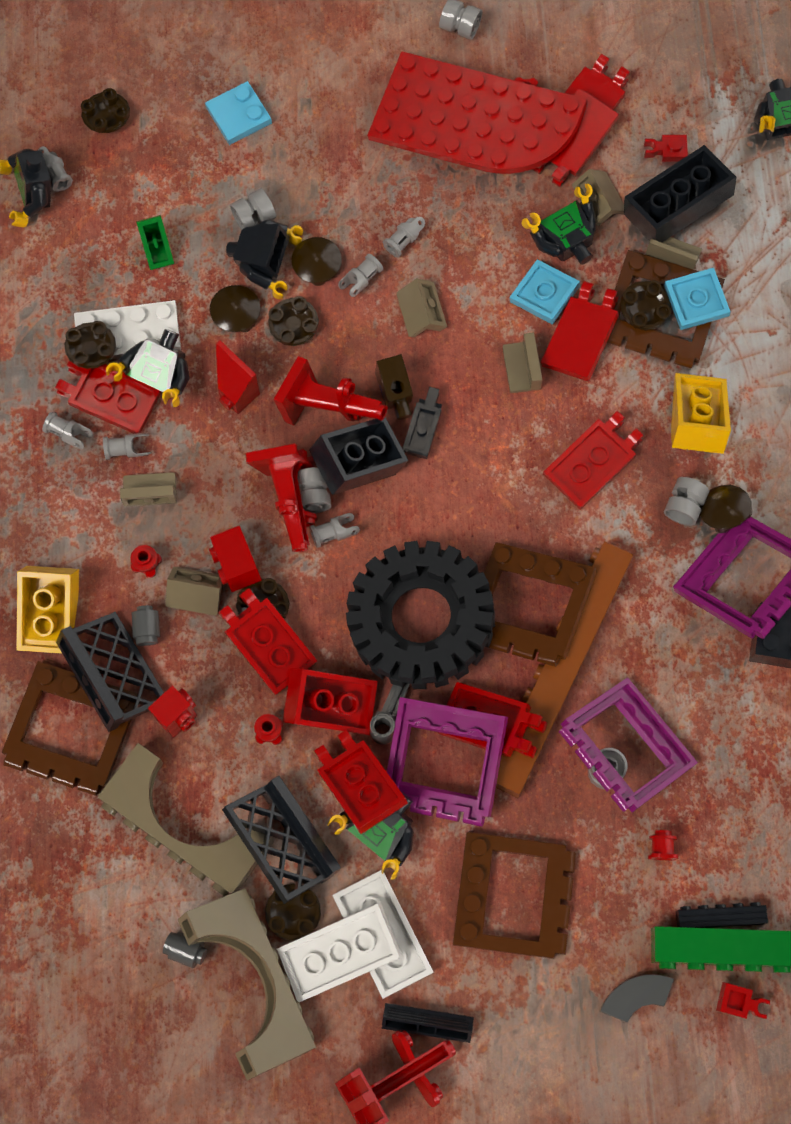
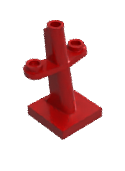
[273,356,388,426]
[246,443,318,552]
[335,1031,456,1124]

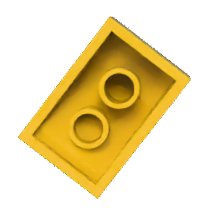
[671,373,731,454]
[17,566,79,653]

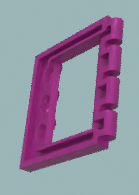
[673,517,791,639]
[559,677,698,813]
[387,697,508,827]

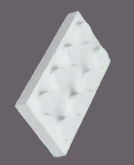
[74,300,181,360]
[332,870,434,999]
[277,903,402,1002]

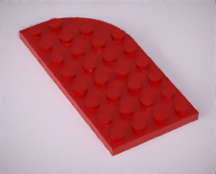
[367,51,587,174]

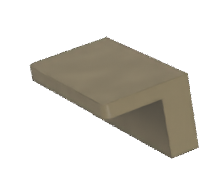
[572,169,624,226]
[646,237,702,270]
[396,278,447,337]
[502,332,542,393]
[120,472,177,507]
[165,567,225,616]

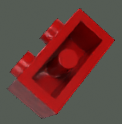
[209,525,262,592]
[148,685,197,738]

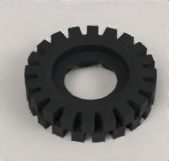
[346,541,495,689]

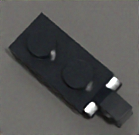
[402,387,442,459]

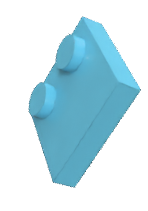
[205,81,272,145]
[509,259,580,325]
[664,267,731,330]

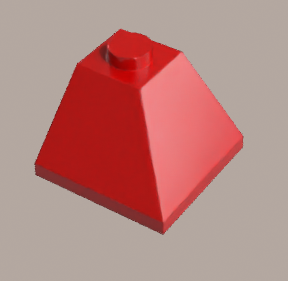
[216,340,260,414]

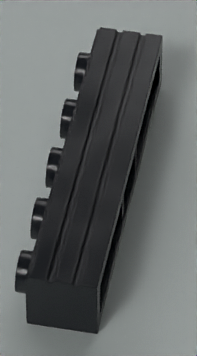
[676,902,768,928]
[381,1003,474,1043]

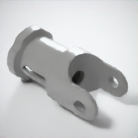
[38,146,73,192]
[383,217,425,258]
[338,253,384,297]
[42,411,93,449]
[103,433,151,460]
[309,513,360,548]

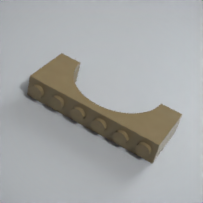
[98,743,274,896]
[177,888,316,1081]

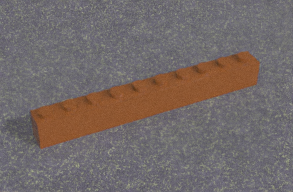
[496,541,633,799]

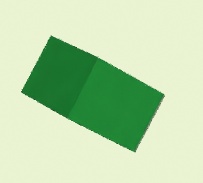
[136,215,174,270]

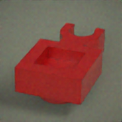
[644,135,688,162]
[716,982,770,1019]

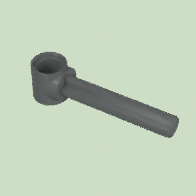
[370,683,410,745]

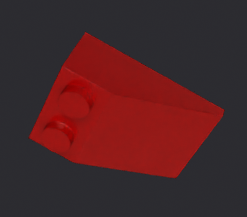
[283,668,378,735]

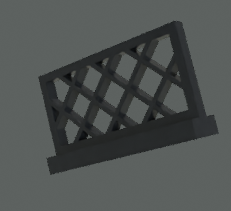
[56,612,164,732]
[222,776,341,904]

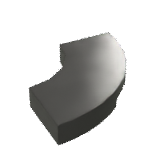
[600,975,674,1023]

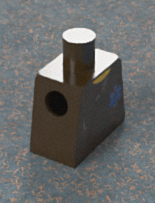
[375,354,413,420]

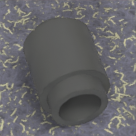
[131,605,160,646]
[163,932,207,968]

